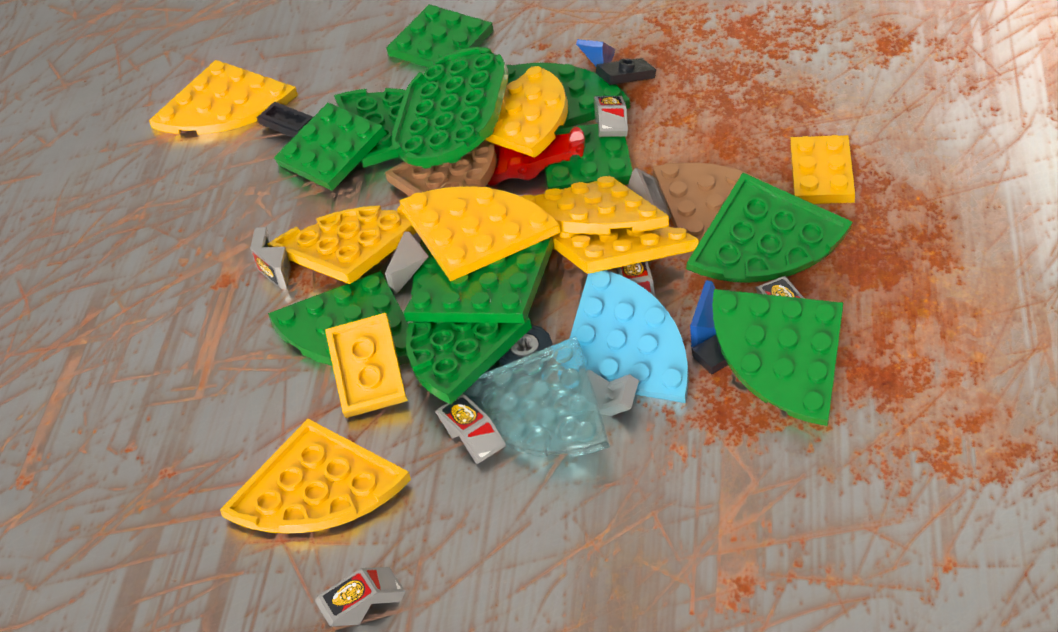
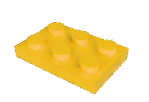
[790,135,855,204]
[325,313,408,418]

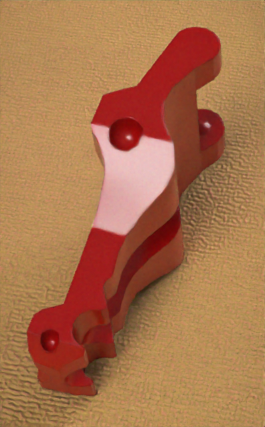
[488,127,585,186]

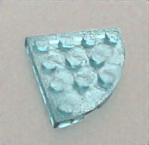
[463,336,610,457]

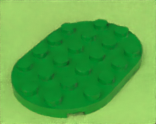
[392,47,509,168]

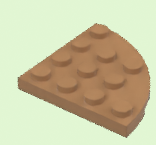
[385,140,497,196]
[653,163,769,244]

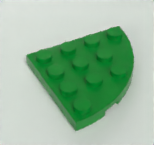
[506,63,631,129]
[334,88,406,167]
[686,173,853,283]
[403,237,554,323]
[268,271,410,366]
[712,289,843,426]
[406,317,532,404]

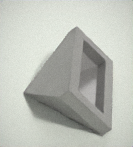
[628,168,671,219]
[385,232,428,295]

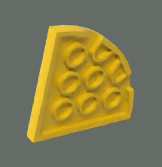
[149,60,298,135]
[485,66,568,158]
[521,176,669,235]
[399,187,560,281]
[267,205,417,284]
[552,227,698,274]
[220,419,411,534]

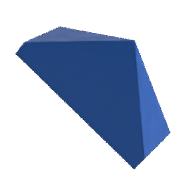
[576,39,615,67]
[690,280,716,347]

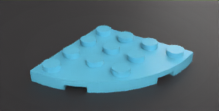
[559,270,689,403]

